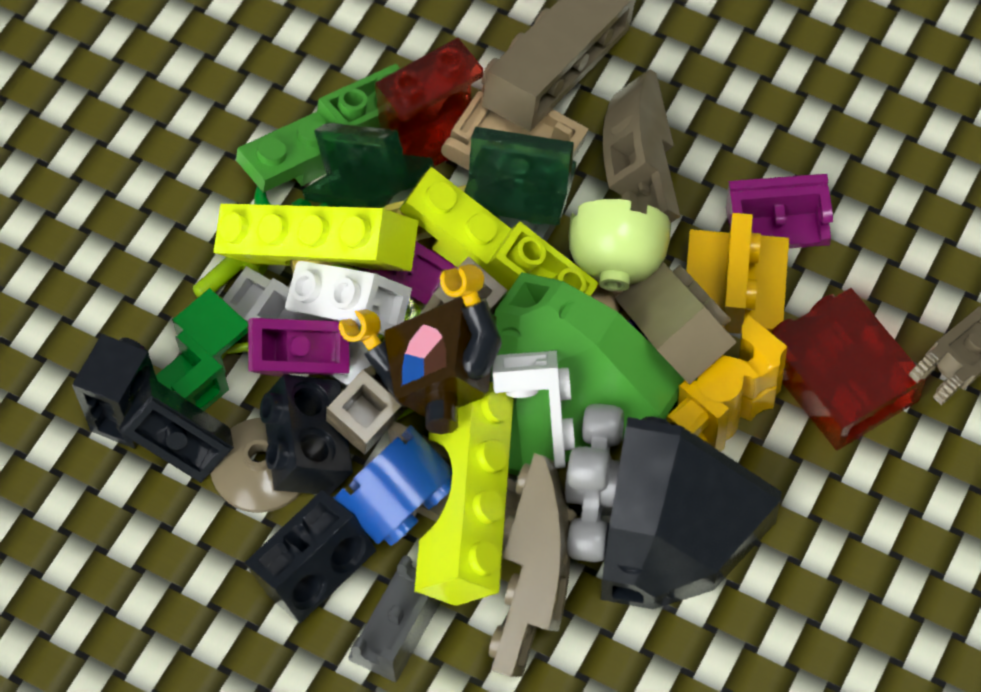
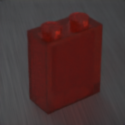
[770,288,926,451]

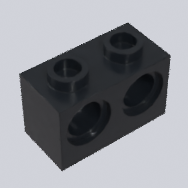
[72,334,158,449]
[260,374,353,495]
[244,490,377,624]

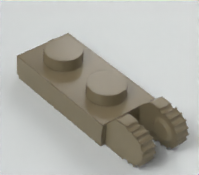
[908,306,981,405]

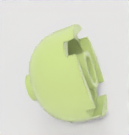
[568,199,671,291]

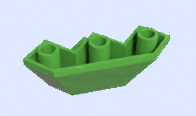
[490,272,684,476]

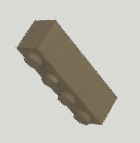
[481,0,635,131]

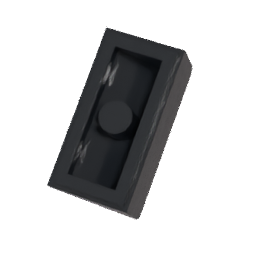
[118,377,234,483]

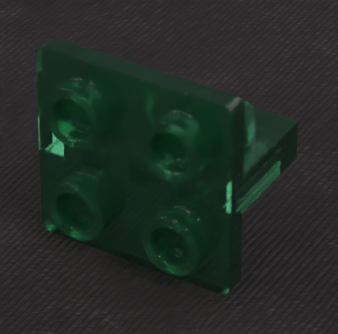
[302,122,435,208]
[464,126,576,225]

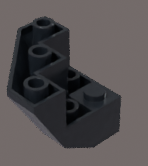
[601,416,782,609]

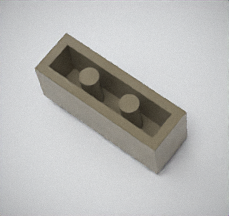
[615,262,737,385]

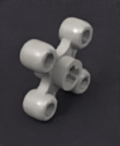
[565,404,624,562]

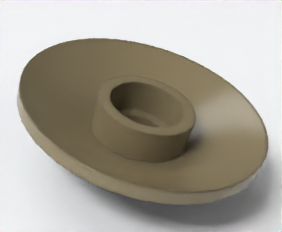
[211,418,301,513]

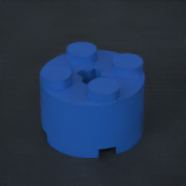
[334,425,452,546]

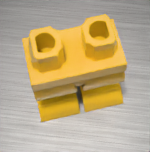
[666,315,787,451]

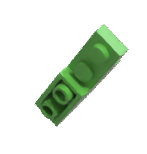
[236,64,424,193]

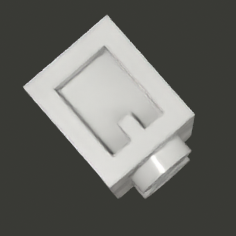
[285,261,412,335]
[493,351,575,468]

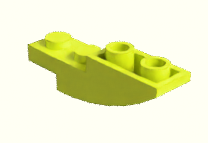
[399,167,599,297]

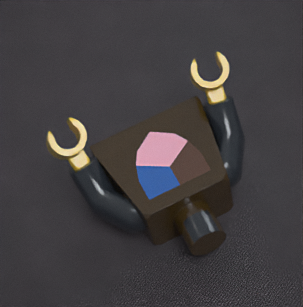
[339,264,502,434]

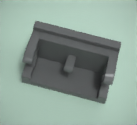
[348,556,441,683]

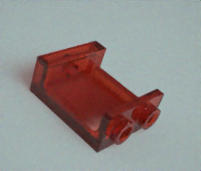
[375,37,483,182]

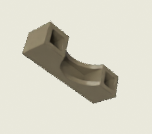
[326,256,508,455]

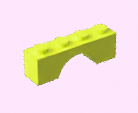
[213,203,418,271]
[414,382,514,606]

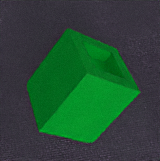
[172,288,248,373]
[156,331,229,411]

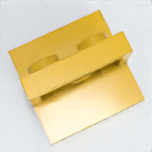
[686,213,789,337]

